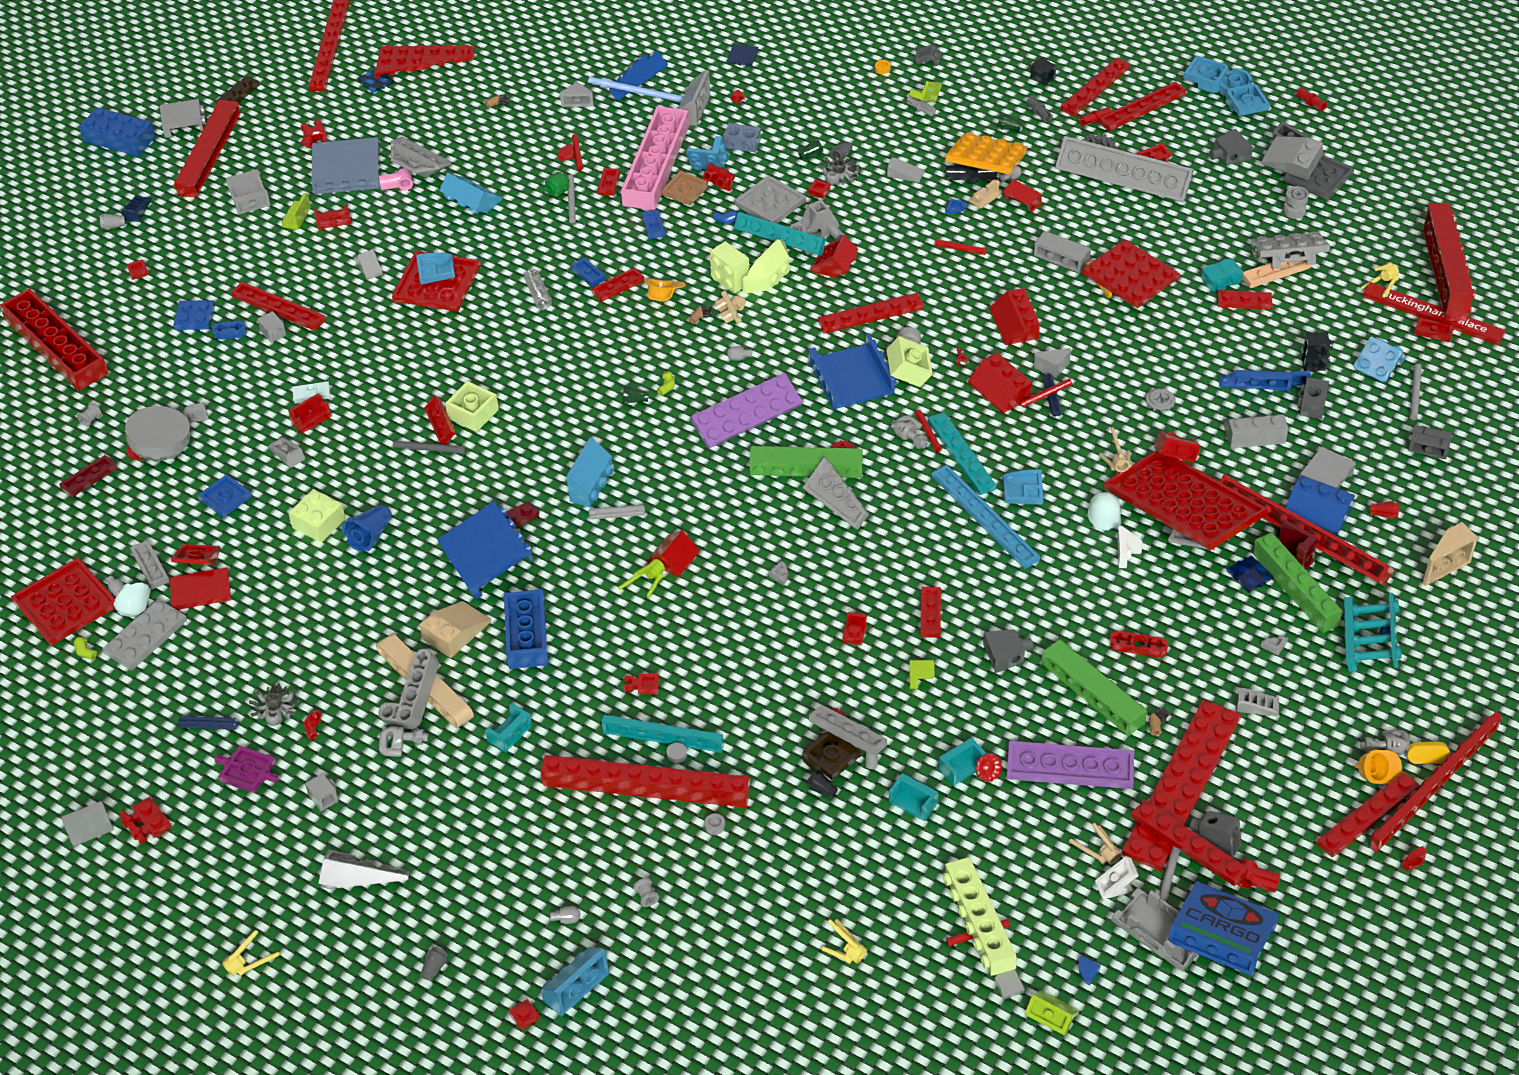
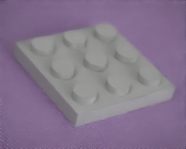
[735,175,806,223]

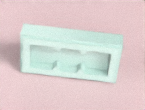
[293,381,331,404]

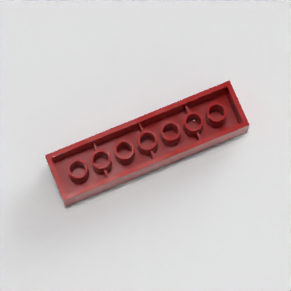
[1423,203,1475,321]
[0,288,109,391]

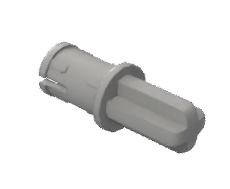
[906,95,936,116]

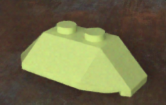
[742,239,790,294]

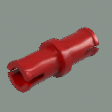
[1296,88,1327,111]
[1079,107,1112,127]

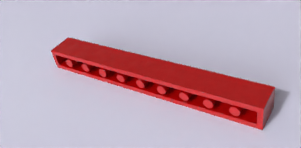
[1219,474,1394,587]
[540,755,750,808]

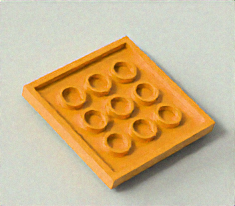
[945,132,1028,174]

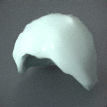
[1088,492,1121,530]
[114,582,151,617]

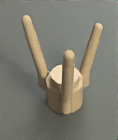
[1099,427,1132,472]
[1069,823,1122,865]

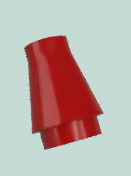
[1371,501,1399,520]

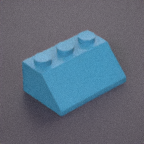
[439,173,503,214]
[566,438,614,507]
[541,947,609,1017]

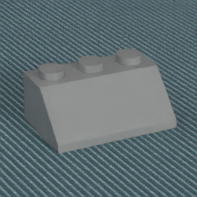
[676,70,711,126]
[1222,414,1288,449]

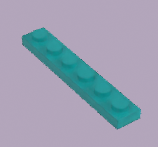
[734,212,826,256]
[928,412,996,496]
[602,715,724,753]

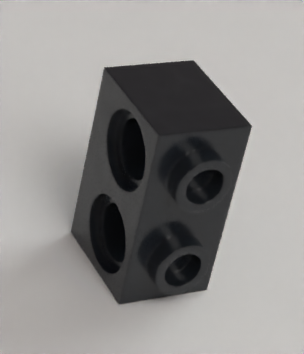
[1301,332,1333,371]

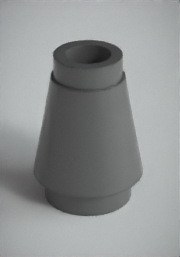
[830,142,853,162]
[420,947,448,981]

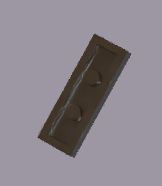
[215,76,260,105]

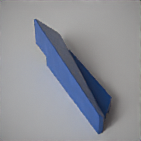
[609,51,668,100]
[1219,370,1311,391]

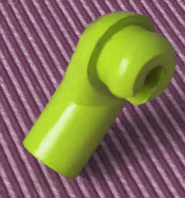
[657,371,675,396]
[74,637,97,660]

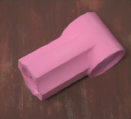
[379,168,413,190]

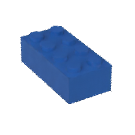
[79,107,156,157]
[504,589,549,669]

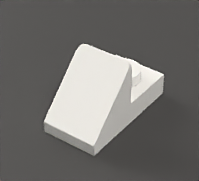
[1117,526,1143,568]
[1095,856,1139,899]

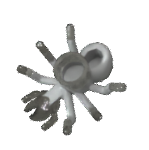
[818,153,863,185]
[249,683,299,726]

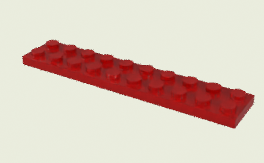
[1122,699,1242,872]

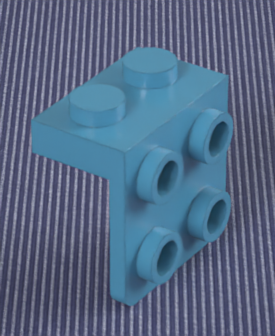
[686,136,729,170]
[1354,336,1406,383]

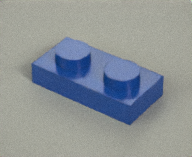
[642,209,665,239]
[571,257,606,287]

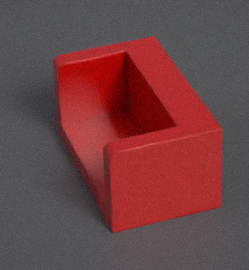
[1154,431,1201,463]

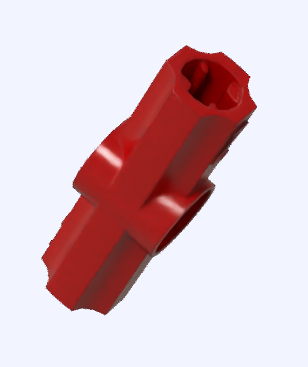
[1212,859,1281,893]

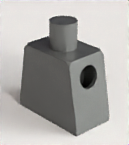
[1209,129,1253,165]
[983,629,1033,673]
[1190,811,1241,858]

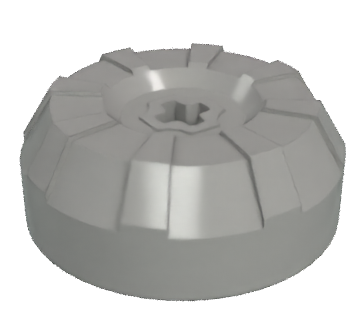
[125,406,190,462]

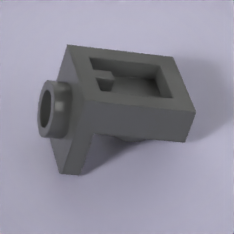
[915,44,941,66]

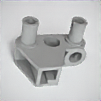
[789,200,845,254]

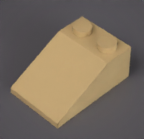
[1423,522,1478,586]
[419,601,491,658]

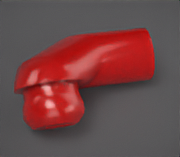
[303,710,322,740]

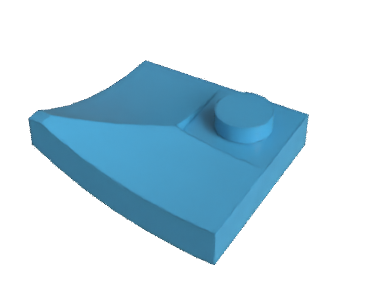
[416,253,455,285]
[1002,469,1043,505]

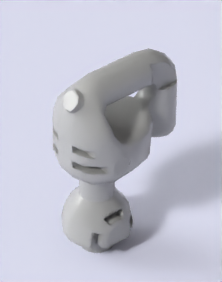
[891,415,928,449]
[379,726,428,757]
[1360,730,1410,755]

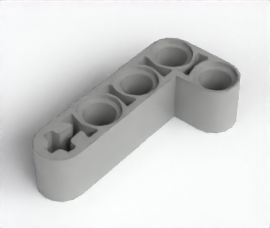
[378,649,439,729]

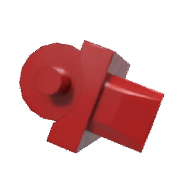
[703,163,735,192]

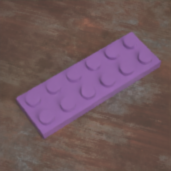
[690,373,803,449]
[1007,741,1134,789]

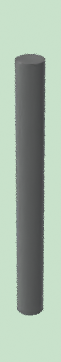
[393,441,466,454]

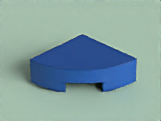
[945,198,967,214]
[1078,955,1101,986]

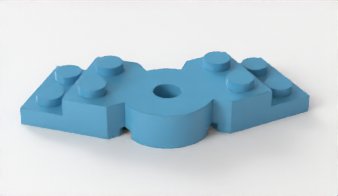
[1183,55,1270,116]

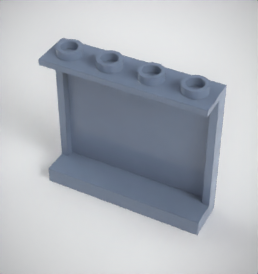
[311,137,380,194]

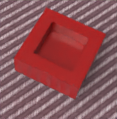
[808,179,831,199]
[126,259,149,280]
[508,999,540,1030]

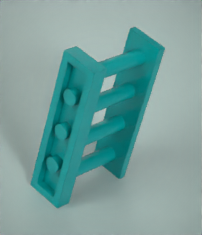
[1344,592,1402,672]

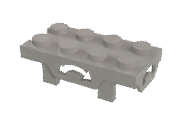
[1251,232,1330,268]
[1111,888,1198,972]

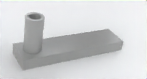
[809,705,887,769]

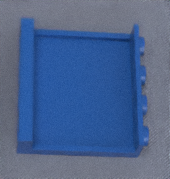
[437,501,534,600]

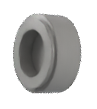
[666,743,687,764]
[704,813,725,835]

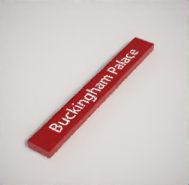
[1363,282,1506,346]

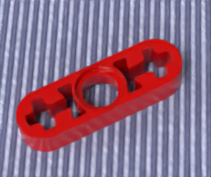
[1109,631,1168,658]

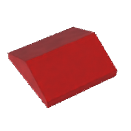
[171,544,220,566]

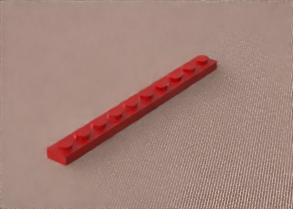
[309,0,351,91]
[1370,711,1502,853]

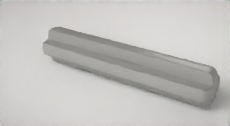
[589,505,645,519]

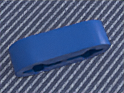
[212,321,247,340]

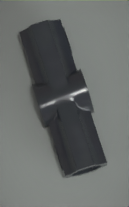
[946,165,997,184]

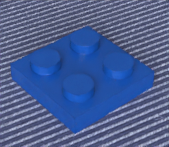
[173,300,215,330]
[198,474,252,518]

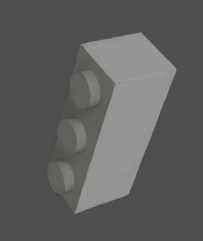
[1034,231,1091,273]

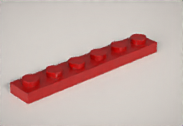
[1061,58,1130,117]
[1099,81,1186,131]
[231,282,326,331]
[818,293,923,334]
[1316,772,1420,858]
[1131,800,1248,887]

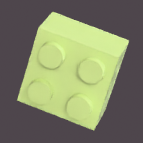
[710,241,749,294]
[887,336,933,387]
[445,381,499,432]
[289,489,346,543]

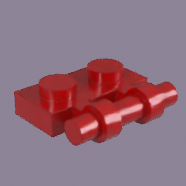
[119,796,172,844]

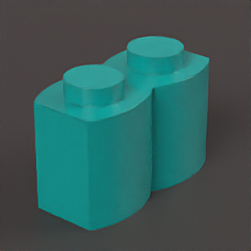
[1201,258,1244,292]

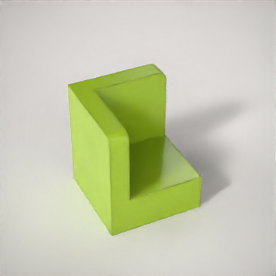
[909,660,935,689]

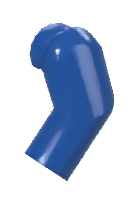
[713,211,738,225]

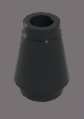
[806,771,838,799]

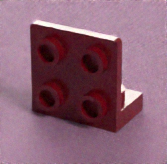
[1279,520,1318,570]

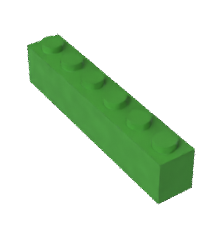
[749,446,863,478]
[1253,532,1342,633]
[1041,639,1147,736]

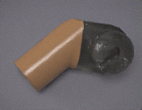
[485,95,509,108]
[689,305,714,324]
[1149,707,1170,736]

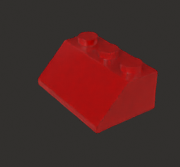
[989,288,1040,345]
[968,352,1032,414]

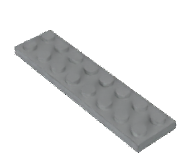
[1055,136,1194,203]

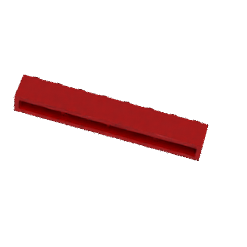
[174,100,241,198]

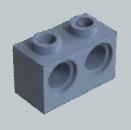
[723,123,761,153]

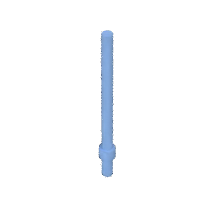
[588,76,684,102]

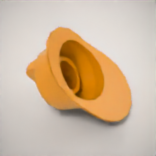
[644,279,686,301]
[1355,750,1402,784]

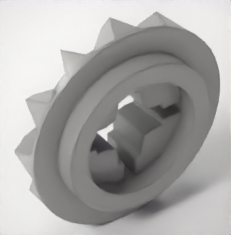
[1146,389,1176,413]

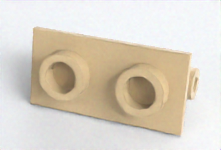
[968,180,1003,209]

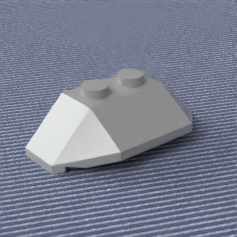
[391,137,451,177]

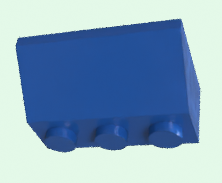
[1286,475,1355,535]

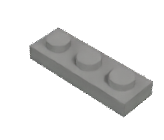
[130,540,170,589]

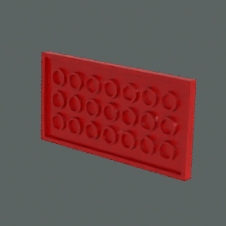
[1104,450,1268,551]

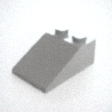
[1261,136,1323,180]

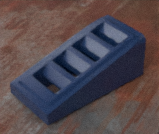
[121,196,151,222]

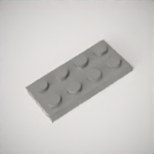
[102,599,187,671]

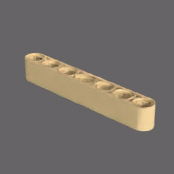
[376,633,474,729]

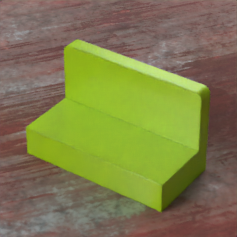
[909,81,942,102]
[282,193,311,230]
[1025,990,1080,1035]

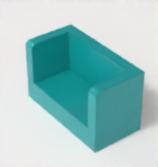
[485,703,532,753]
[938,738,986,786]
[889,773,938,821]

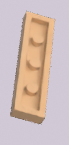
[1243,252,1311,288]

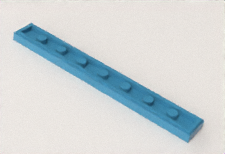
[932,465,1040,569]

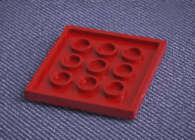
[1082,239,1180,309]
[392,250,481,312]
[10,558,115,646]

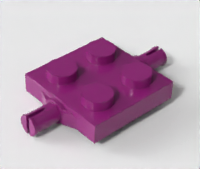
[215,745,280,793]

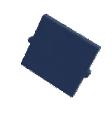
[727,44,759,66]

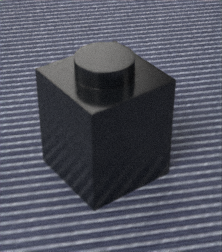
[1030,58,1056,86]

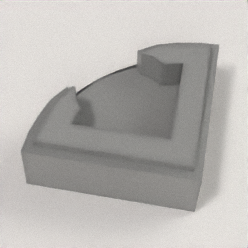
[769,561,788,586]
[1260,636,1288,656]

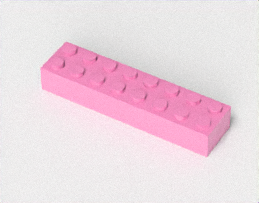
[621,106,690,210]

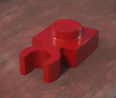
[624,673,659,694]

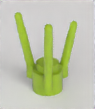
[618,559,665,597]

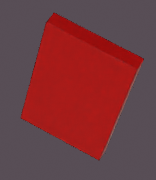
[170,567,231,610]

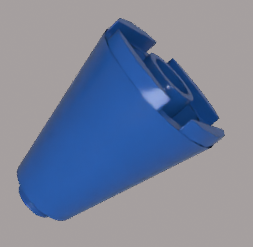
[342,505,392,552]

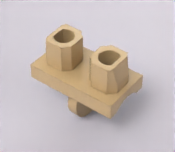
[715,291,746,324]

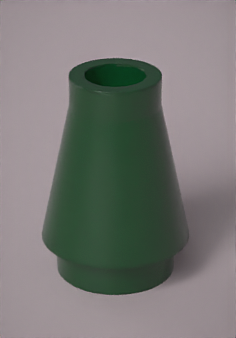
[997,114,1022,131]
[798,140,824,160]
[622,386,649,404]

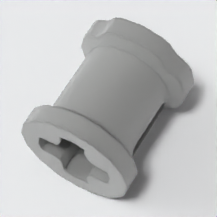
[77,403,102,427]
[633,878,659,907]

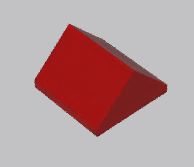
[646,530,700,577]

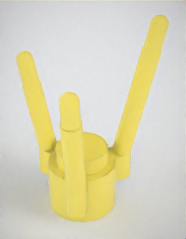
[1361,262,1399,297]
[821,919,867,964]
[222,930,280,976]

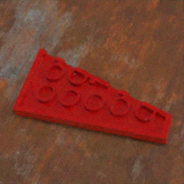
[375,45,475,78]

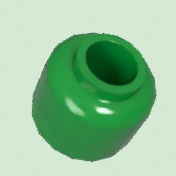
[544,172,570,197]

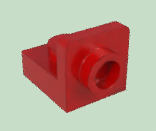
[842,612,867,645]

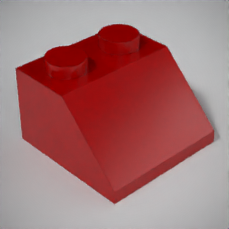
[810,235,858,278]

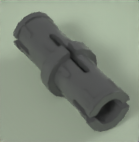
[1026,96,1053,123]

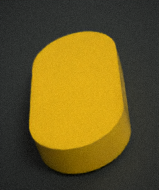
[1406,742,1450,764]

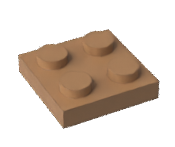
[662,171,708,206]

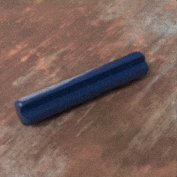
[1042,373,1062,417]
[178,716,239,730]

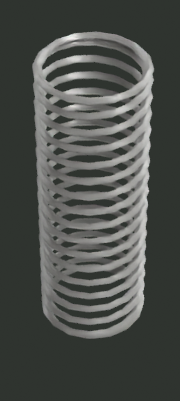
[524,269,552,310]

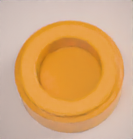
[875,60,891,74]

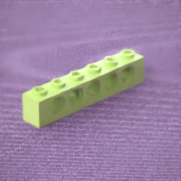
[943,857,1016,976]

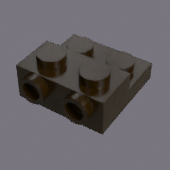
[802,731,861,780]

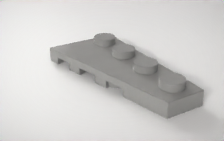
[802,457,869,529]

